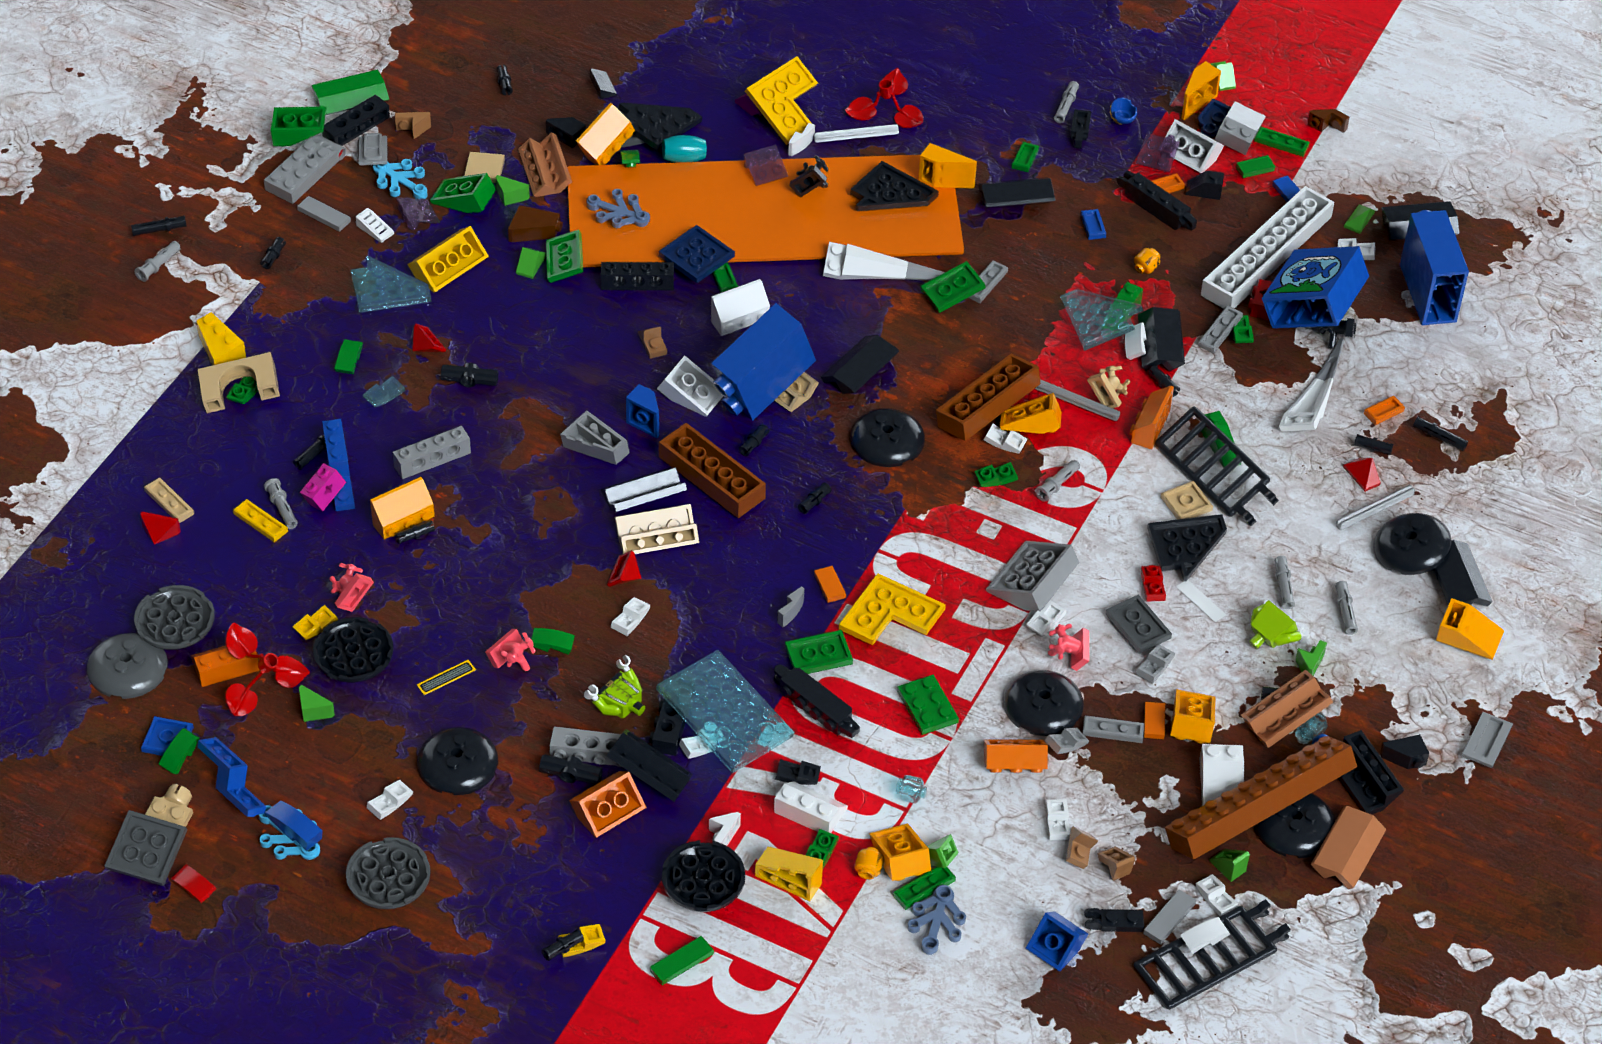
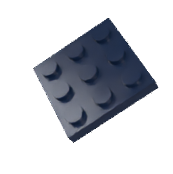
[659,225,735,283]

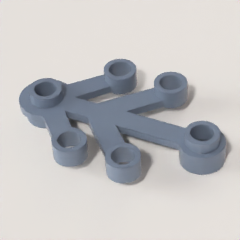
[586,189,650,228]
[908,885,966,955]

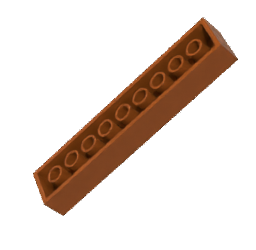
[1165,736,1357,860]

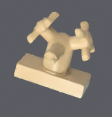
[1087,366,1130,408]

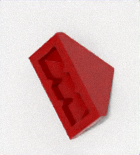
[413,323,446,352]
[1343,458,1381,492]
[140,512,181,545]
[607,550,642,587]

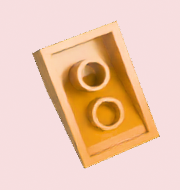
[1181,61,1221,120]
[1000,393,1062,434]
[1170,689,1216,744]
[869,823,931,881]

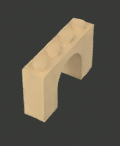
[198,352,280,413]

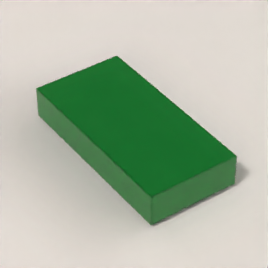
[1012,142,1039,172]
[1236,155,1275,178]
[712,262,738,293]

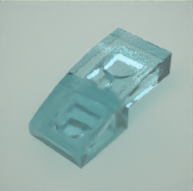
[362,376,405,407]

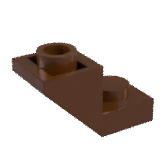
[1308,109,1350,133]

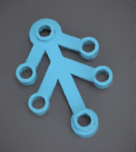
[373,159,427,200]
[259,805,320,860]

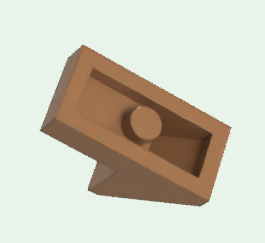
[395,112,431,139]
[638,326,667,359]
[1066,826,1098,869]
[1097,846,1135,881]

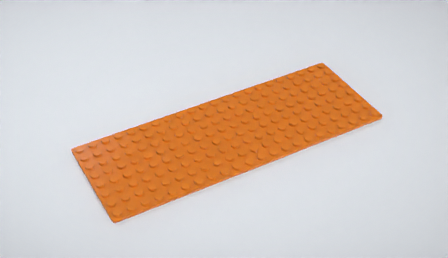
[567,155,964,267]

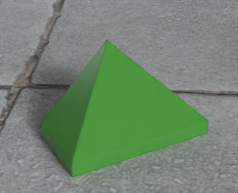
[1344,204,1375,234]

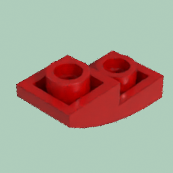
[1141,565,1166,602]
[171,864,216,903]

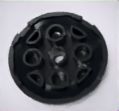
[850,408,925,467]
[1374,513,1452,575]
[313,617,393,683]
[1004,670,1084,736]
[417,727,498,795]
[1254,793,1335,858]
[662,840,745,912]

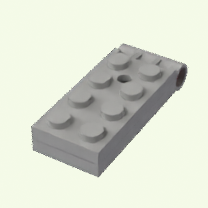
[264,134,346,204]

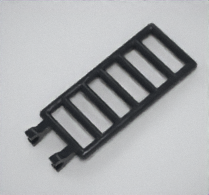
[1155,406,1279,526]
[1133,899,1291,1010]

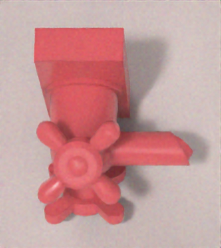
[330,563,374,612]
[1048,624,1089,671]
[485,629,536,671]

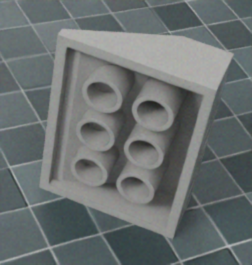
[986,541,1079,612]

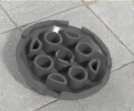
[134,585,215,650]
[87,633,168,699]
[346,837,431,909]

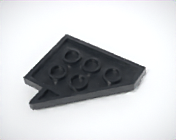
[618,103,702,151]
[850,161,939,211]
[1147,514,1227,582]

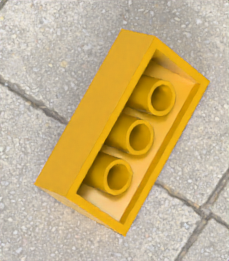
[407,226,489,293]

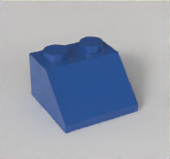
[626,384,659,438]
[1026,911,1088,971]

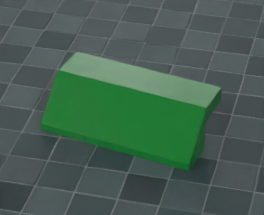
[311,69,389,115]

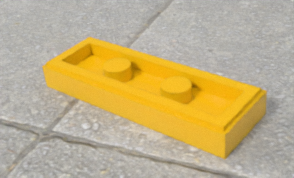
[233,499,288,543]

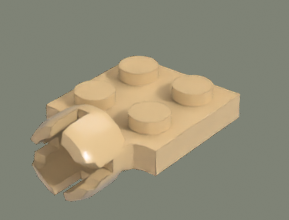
[145,784,193,827]

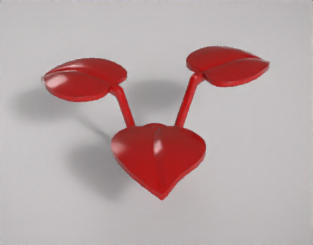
[845,68,924,128]
[225,622,310,717]

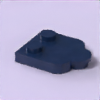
[1198,99,1231,138]

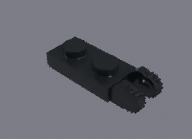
[1084,908,1144,932]

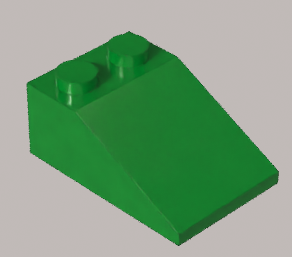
[271,106,327,146]
[430,173,496,213]

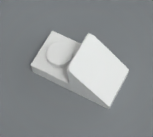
[709,812,741,846]

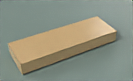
[144,478,194,523]

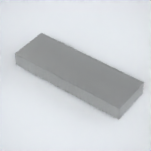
[297,196,351,232]
[968,261,1008,303]
[1198,305,1243,354]
[1082,716,1145,743]
[1143,889,1196,945]

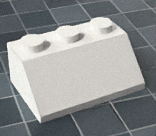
[1158,119,1224,173]
[711,279,770,336]
[774,781,848,833]

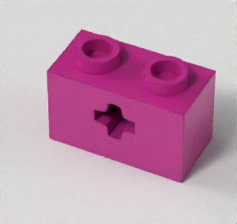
[300,463,346,511]

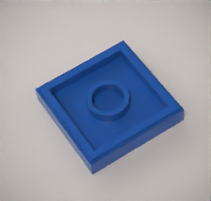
[141,716,194,756]

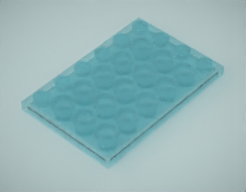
[656,650,795,773]

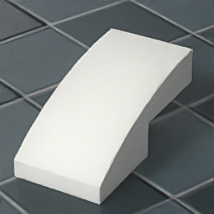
[788,123,815,156]
[1338,238,1376,260]
[1125,323,1147,360]
[983,424,1027,454]
[611,597,650,636]
[1026,600,1066,636]
[679,727,727,759]
[367,780,413,820]
[1046,799,1070,841]
[1196,874,1238,916]
[1180,917,1230,954]

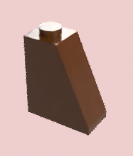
[508,205,563,242]

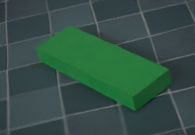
[1254,127,1310,157]
[893,867,956,910]
[650,936,714,985]

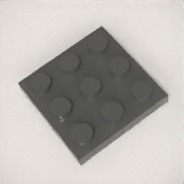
[105,810,187,886]

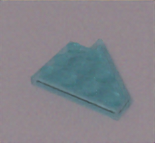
[351,256,431,313]
[1060,289,1144,351]

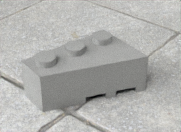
[560,411,630,465]

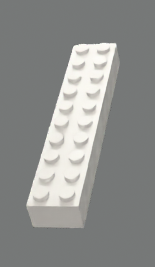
[1201,186,1334,309]

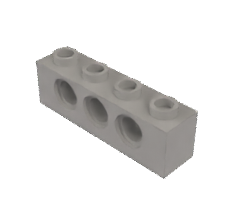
[393,426,471,479]
[550,727,622,767]

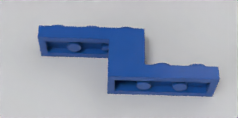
[322,419,355,511]
[197,737,266,817]

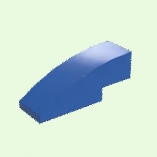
[265,801,323,851]

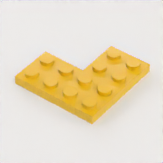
[745,56,818,145]
[839,573,946,645]

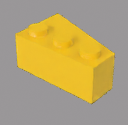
[196,312,246,365]
[755,846,823,902]

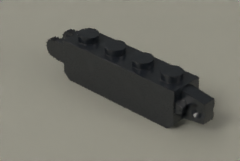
[1116,171,1197,231]
[774,664,860,738]

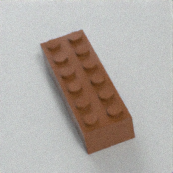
[936,353,1041,441]
[659,423,766,518]

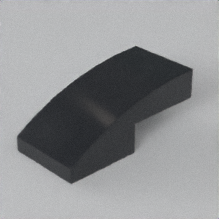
[775,759,821,785]

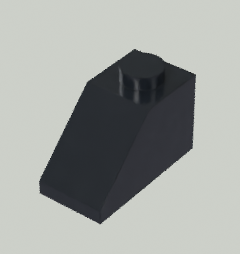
[546,117,586,148]
[1185,170,1224,200]
[1380,734,1429,769]

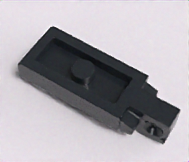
[1071,109,1091,149]

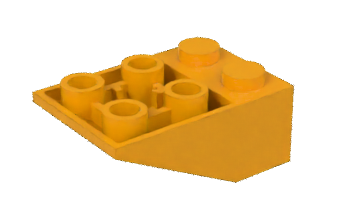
[919,143,977,188]
[1436,598,1504,660]

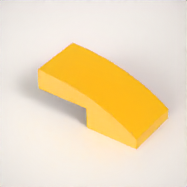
[293,605,338,640]
[558,924,605,957]

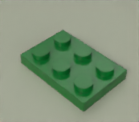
[546,230,583,283]
[921,261,986,313]
[785,630,853,674]
[897,674,959,735]

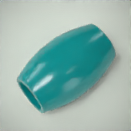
[662,135,707,163]

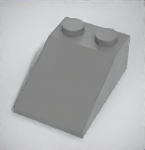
[1215,101,1266,155]

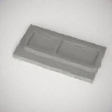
[359,133,387,165]
[1462,712,1513,768]

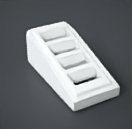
[356,208,394,243]

